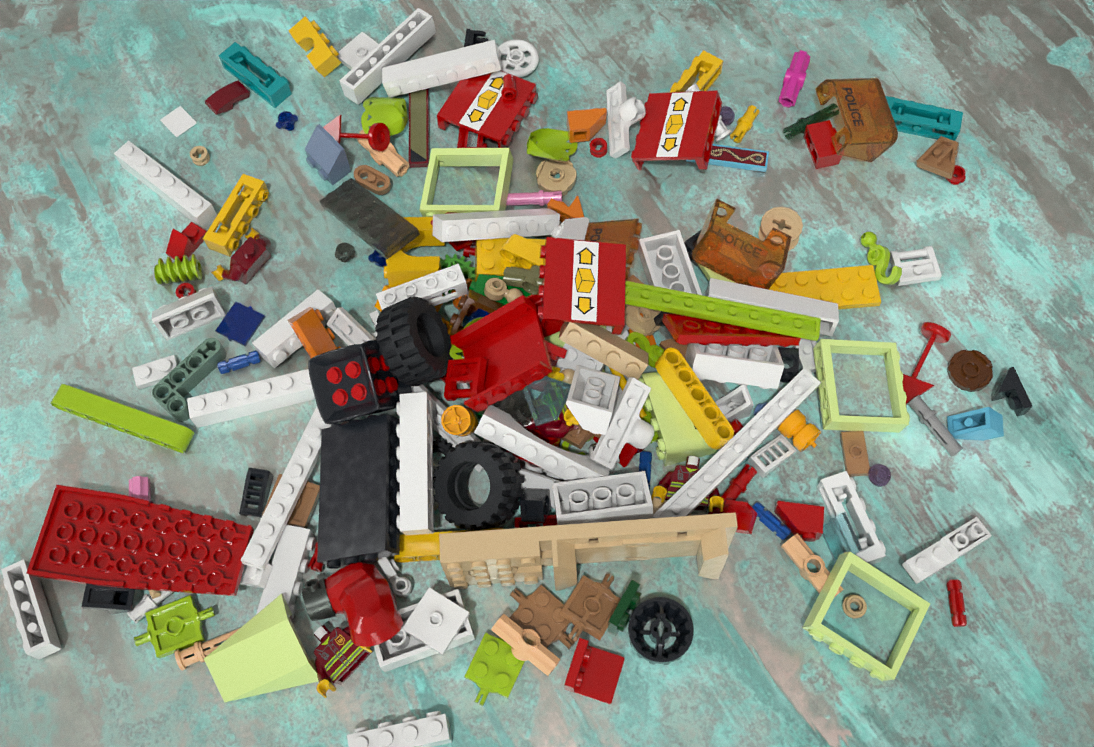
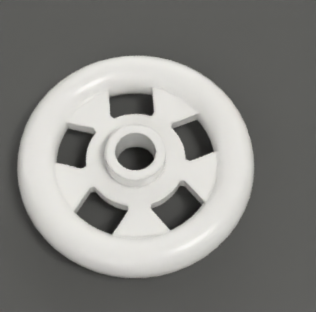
[498,39,539,78]

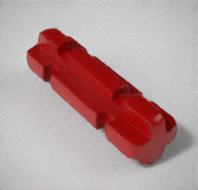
[947,580,967,627]

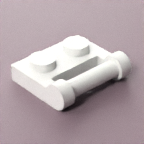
[889,246,942,286]

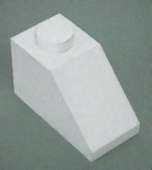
[551,217,590,240]

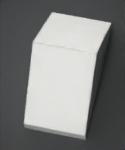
[715,384,754,422]

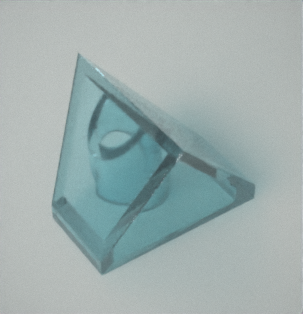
[523,376,571,426]

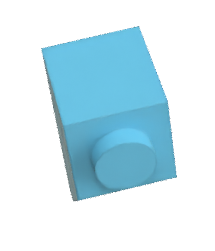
[947,407,1004,441]

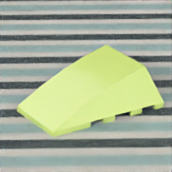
[204,594,318,702]

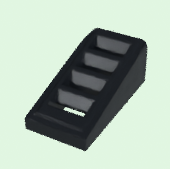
[239,468,274,518]

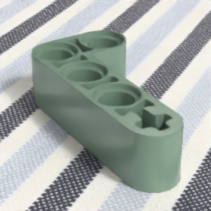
[152,338,226,422]

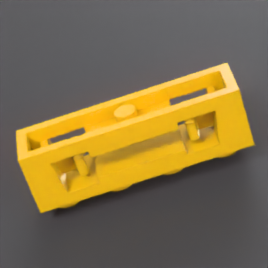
[669,50,723,93]
[203,174,269,257]

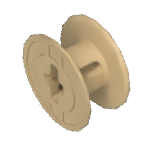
[758,207,803,253]

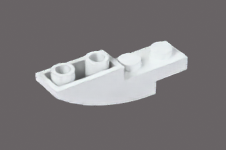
[902,517,992,584]

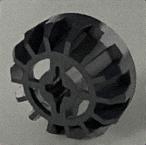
[628,597,694,665]

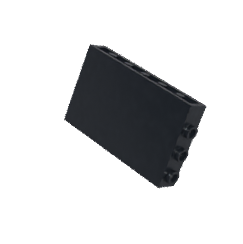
[317,414,400,569]

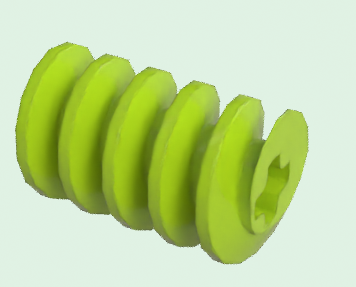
[154,254,202,285]

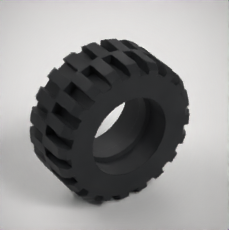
[375,296,453,386]
[433,441,524,531]

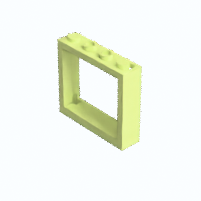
[419,148,514,217]
[813,339,910,433]
[802,551,930,682]

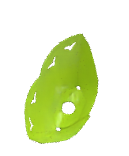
[361,97,408,136]
[527,128,578,161]

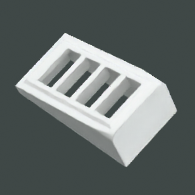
[748,434,797,478]

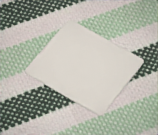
[160,106,197,137]

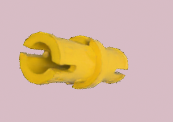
[730,105,760,143]

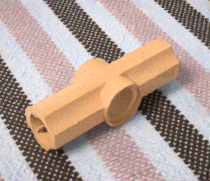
[357,128,410,177]
[781,533,844,596]
[491,614,561,676]

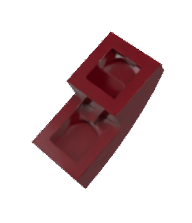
[205,80,250,115]

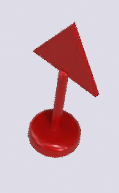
[323,115,390,151]
[902,322,952,405]

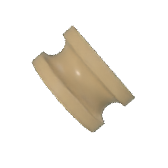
[190,146,210,166]

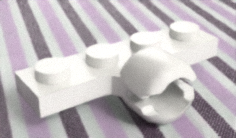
[606,81,646,159]
[590,377,655,470]

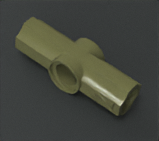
[503,265,542,295]

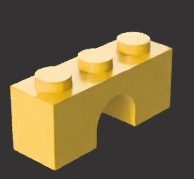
[288,16,342,78]

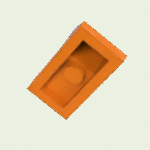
[547,196,584,222]

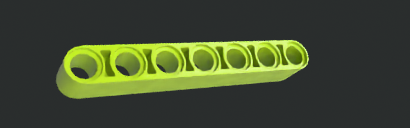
[50,384,195,453]

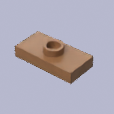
[840,431,871,477]

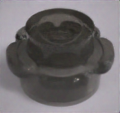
[335,243,355,262]
[512,404,534,425]

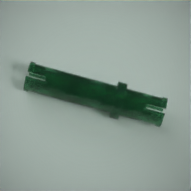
[783,103,839,140]

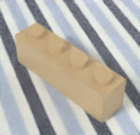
[559,322,648,380]

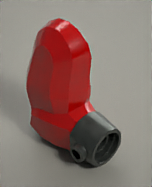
[302,562,403,647]

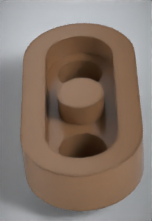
[354,165,391,195]

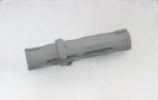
[908,395,963,457]

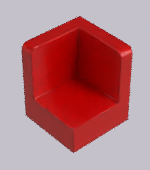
[722,499,757,535]

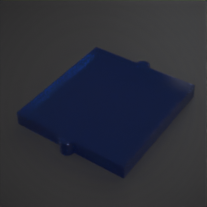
[215,302,265,346]

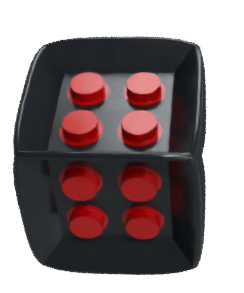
[308,339,412,424]

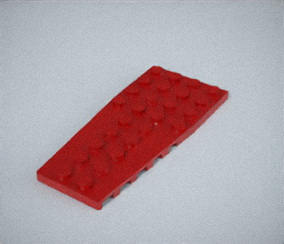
[26,485,254,596]

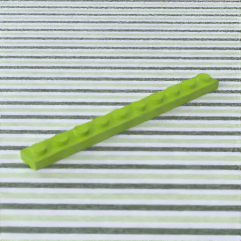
[625,281,821,341]

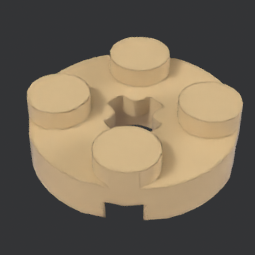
[536,158,577,196]
[625,304,661,337]

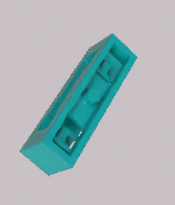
[218,42,292,108]
[875,96,963,141]

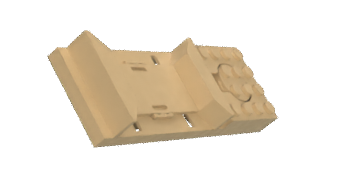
[439,512,738,591]

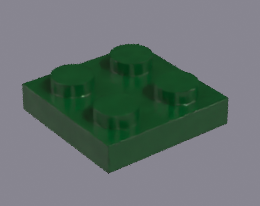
[608,580,642,636]

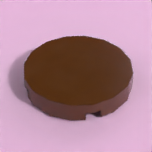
[947,349,993,392]

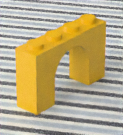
[384,217,445,287]

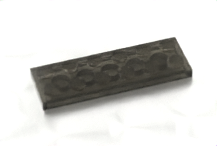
[319,178,420,259]

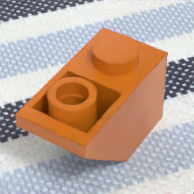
[567,108,607,143]

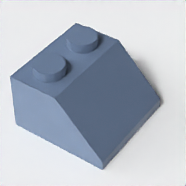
[305,124,351,185]

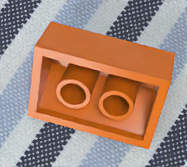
[288,307,341,358]

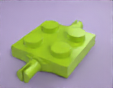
[134,595,215,659]
[464,632,525,706]

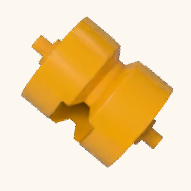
[441,405,478,437]
[778,409,821,452]

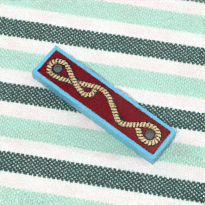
[686,144,769,172]

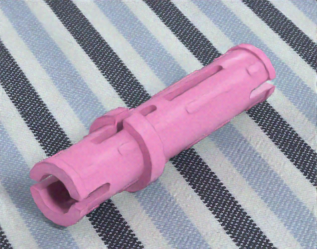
[506,190,562,207]

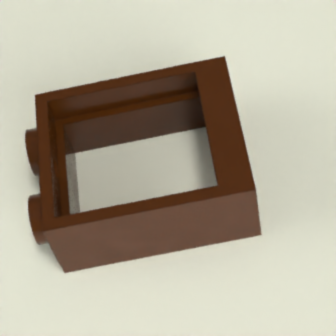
[449,289,504,335]

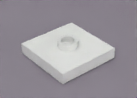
[337,32,379,70]
[402,587,470,655]

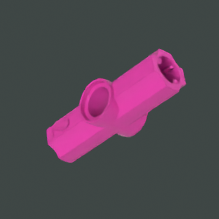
[778,50,811,108]

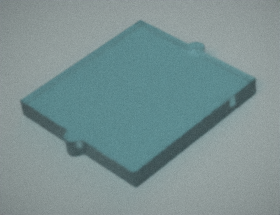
[822,512,862,563]

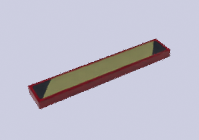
[409,88,429,168]

